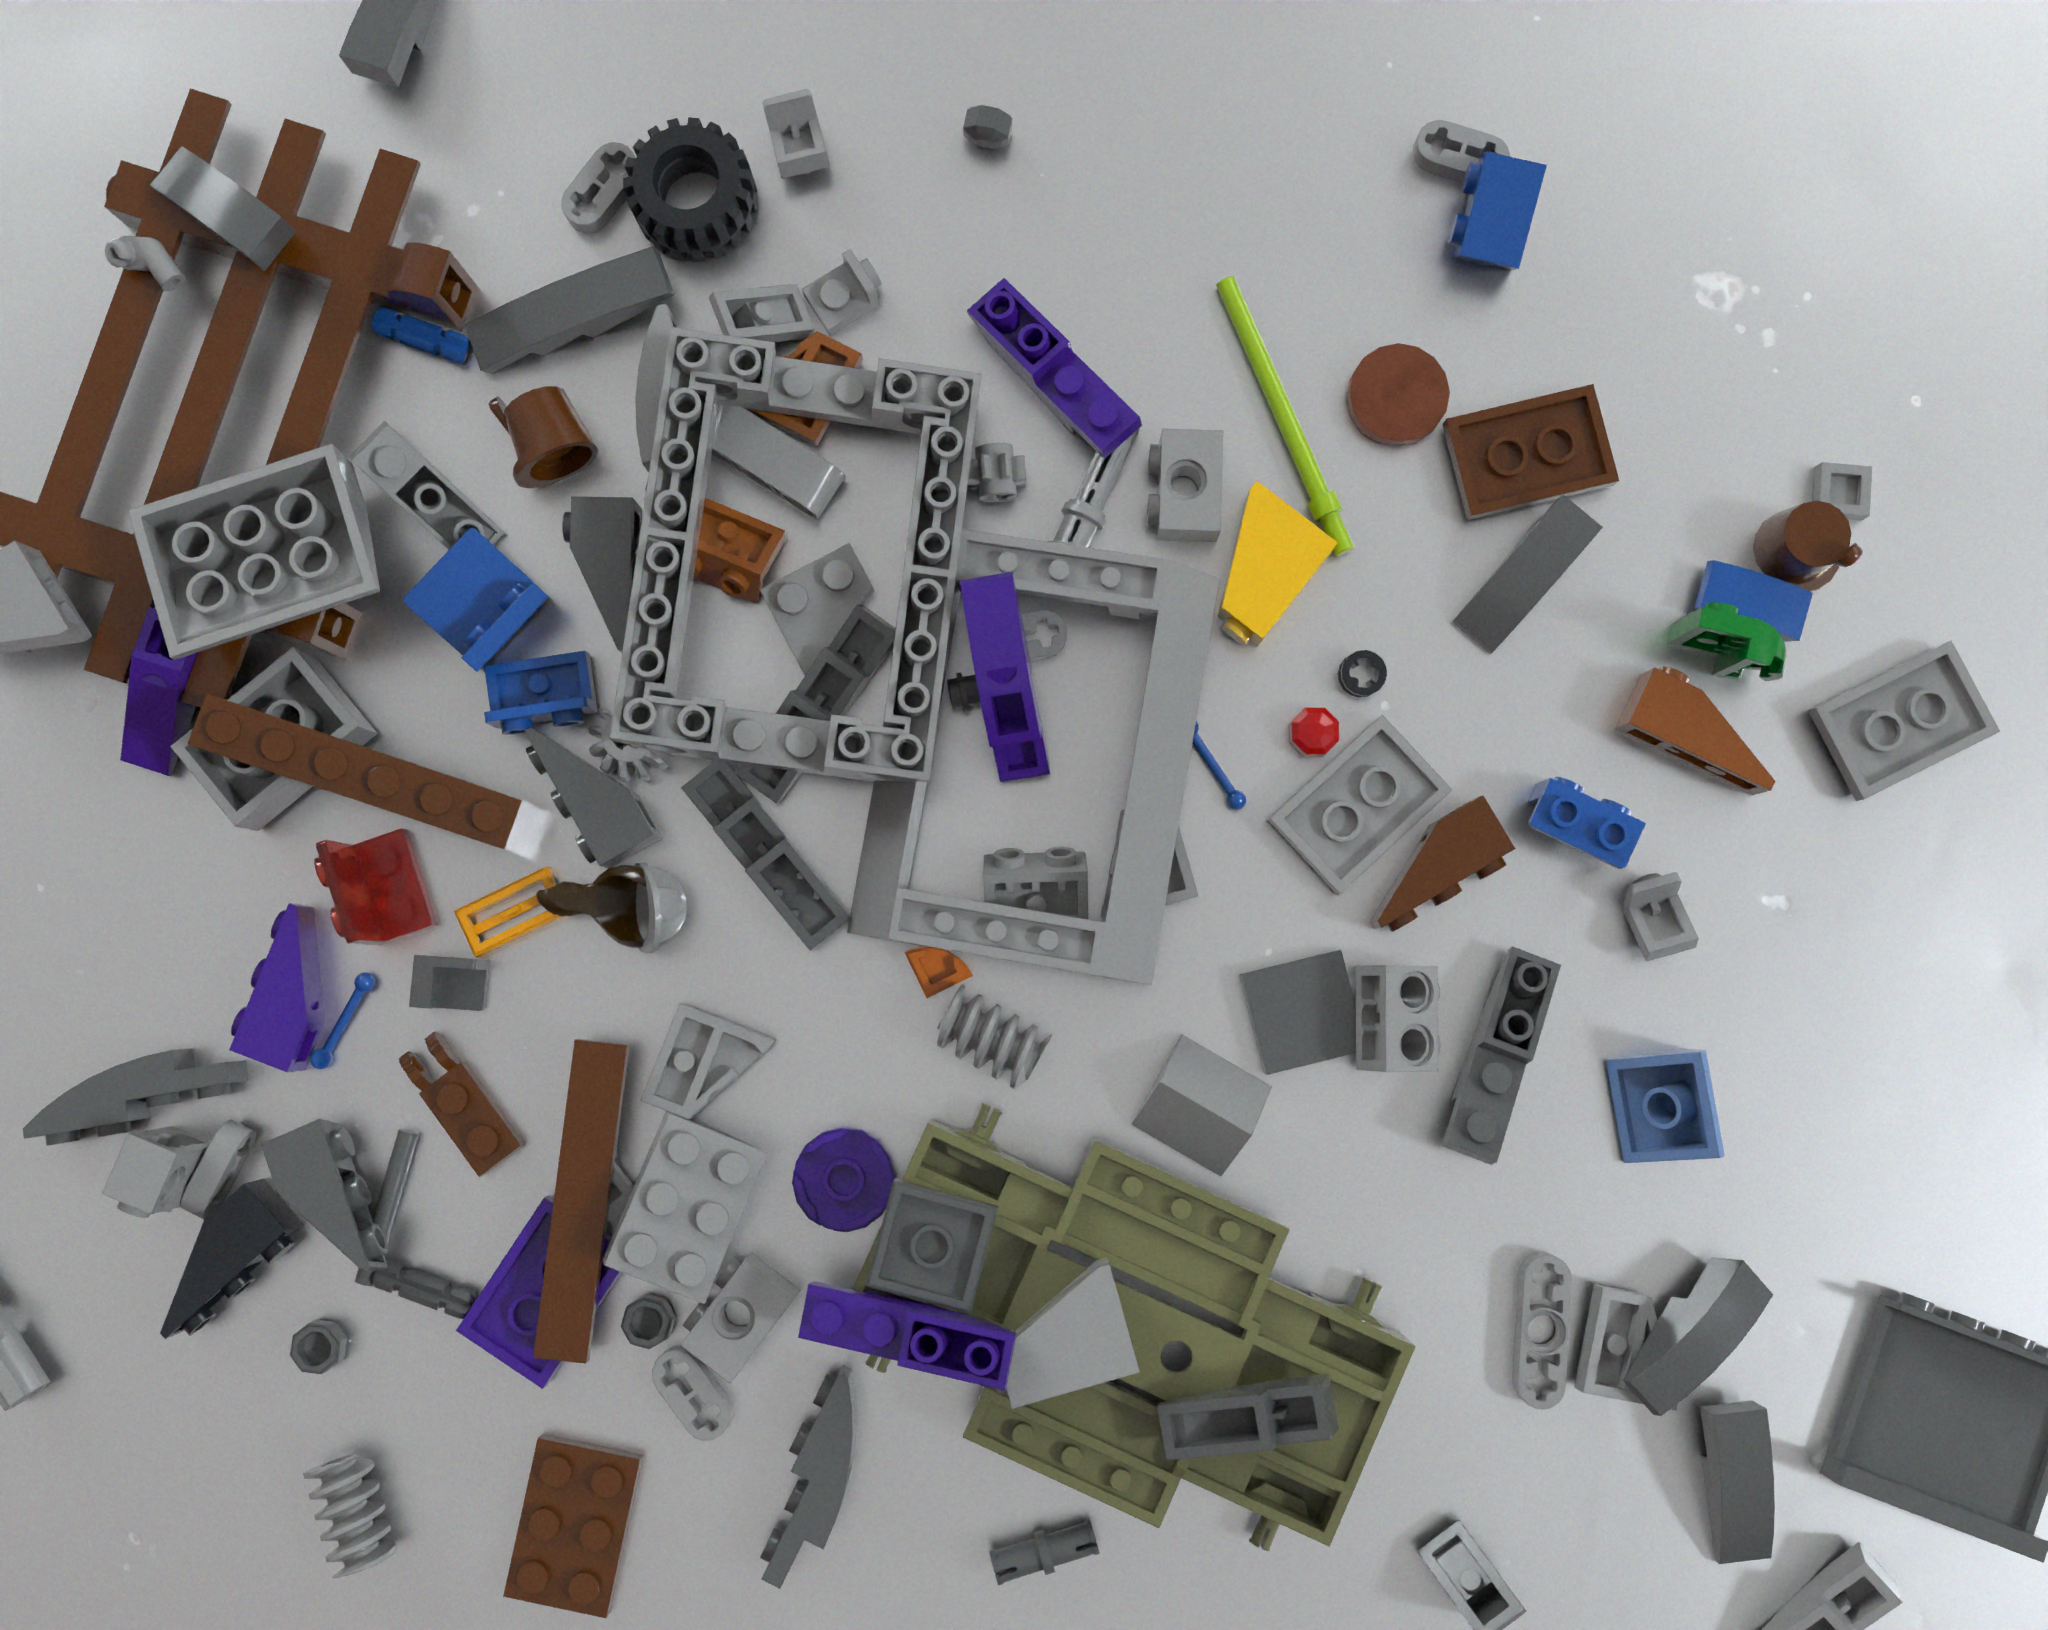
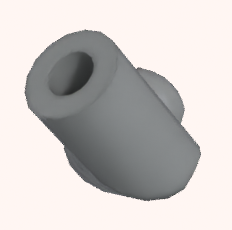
[105,236,186,291]

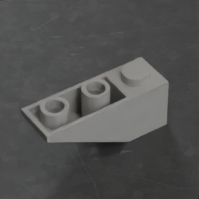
[349,420,505,550]

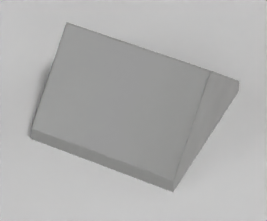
[1131,1035,1272,1176]

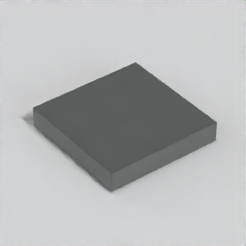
[1240,950,1356,1075]
[866,1178,998,1314]

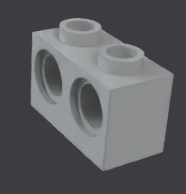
[1355,965,1441,1072]
[102,1126,210,1218]

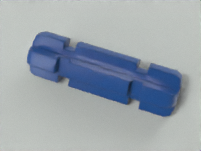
[371,306,471,363]

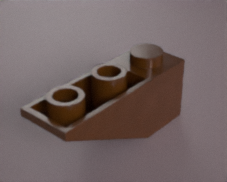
[1369,795,1516,932]

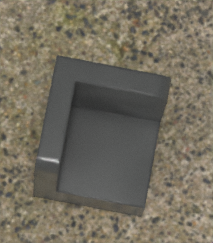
[409,955,490,1011]

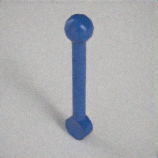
[1192,721,1246,810]
[310,972,375,1069]

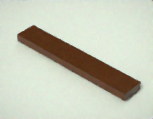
[533,1039,630,1364]

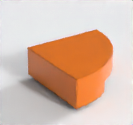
[904,947,973,998]

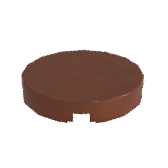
[1348,343,1450,445]

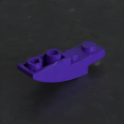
[967,278,1142,459]
[960,572,1050,782]
[798,1281,1017,1391]

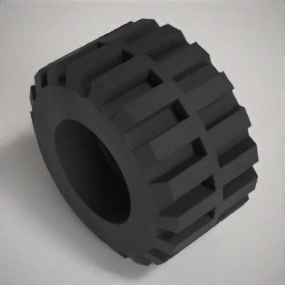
[623,117,758,262]

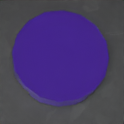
[792,1127,897,1232]

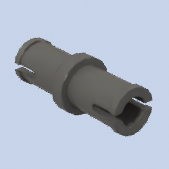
[989,1519,1100,1586]

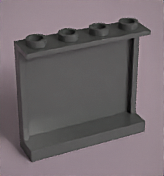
[1820,1292,2048,1563]

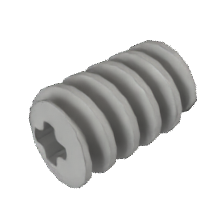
[937,984,1052,1090]
[303,1454,397,1578]

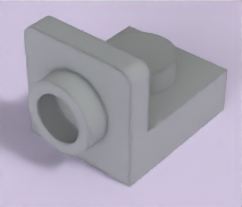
[802,249,882,336]

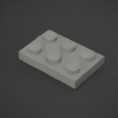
[1808,640,2000,801]
[1268,714,1453,895]

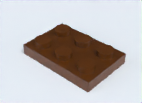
[1442,384,1619,520]
[503,1434,644,1618]

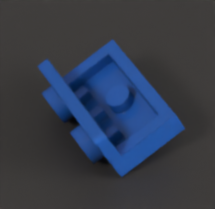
[484,651,598,735]
[1528,777,1646,869]

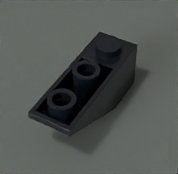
[160,1179,304,1339]

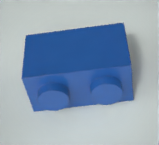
[1449,151,1547,271]

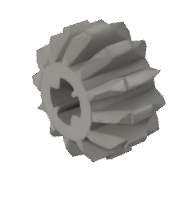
[588,698,668,783]

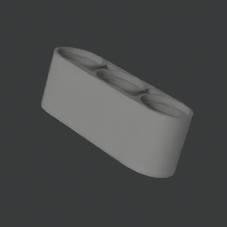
[712,404,846,519]

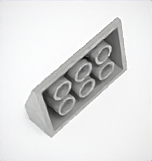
[128,444,380,660]

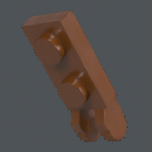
[399,1031,525,1177]

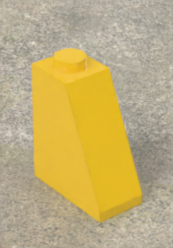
[1217,480,1338,647]

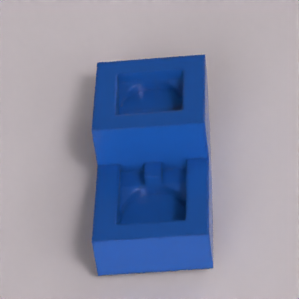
[1694,560,1813,642]

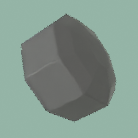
[963,105,1013,149]
[620,1294,676,1349]
[290,1320,347,1374]

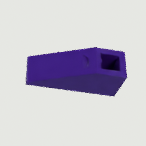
[120,607,198,776]
[229,903,325,1072]

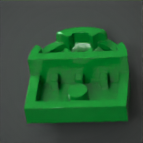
[1667,602,1787,681]

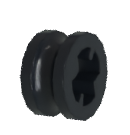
[1337,650,1387,698]

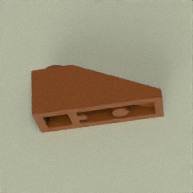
[1615,666,1775,795]

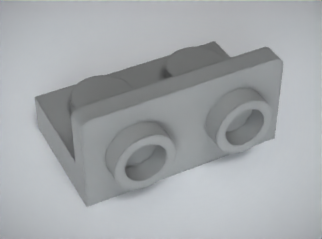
[983,847,1088,920]

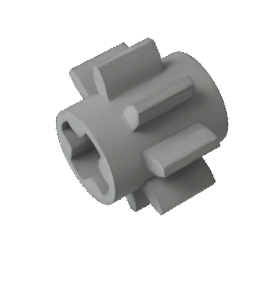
[967,443,1026,502]

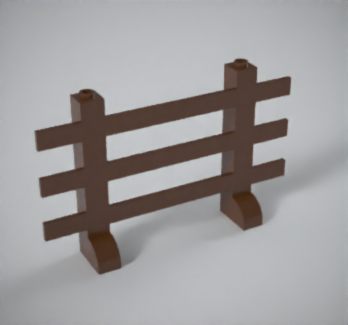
[0,88,478,708]

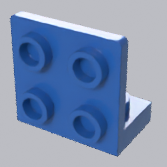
[403,528,549,672]

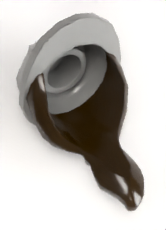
[536,862,687,953]

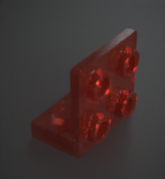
[314,828,438,946]

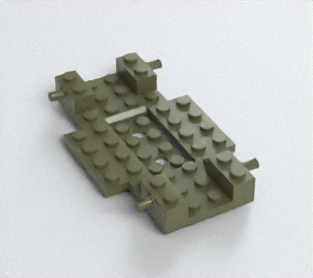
[852,1103,1416,1551]

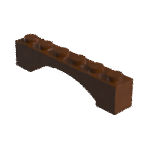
[188,693,522,849]

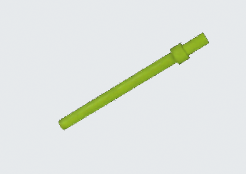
[1216,276,1355,557]

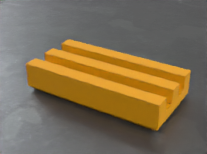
[454,866,564,957]

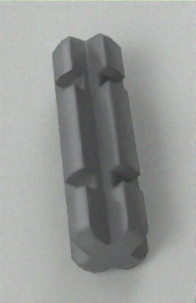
[372,1259,477,1319]

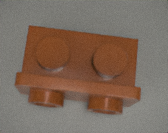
[694,498,785,603]

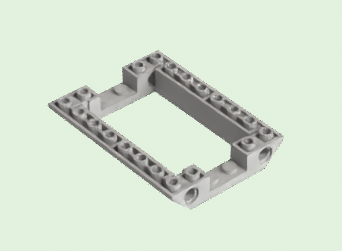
[610,327,982,782]
[847,529,1220,986]

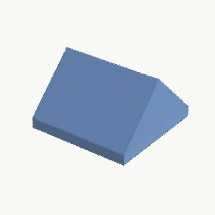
[1606,1048,1725,1163]

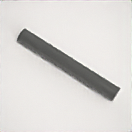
[355,1129,419,1286]

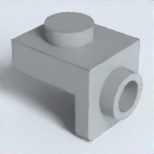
[762,89,830,179]
[1622,872,1699,962]

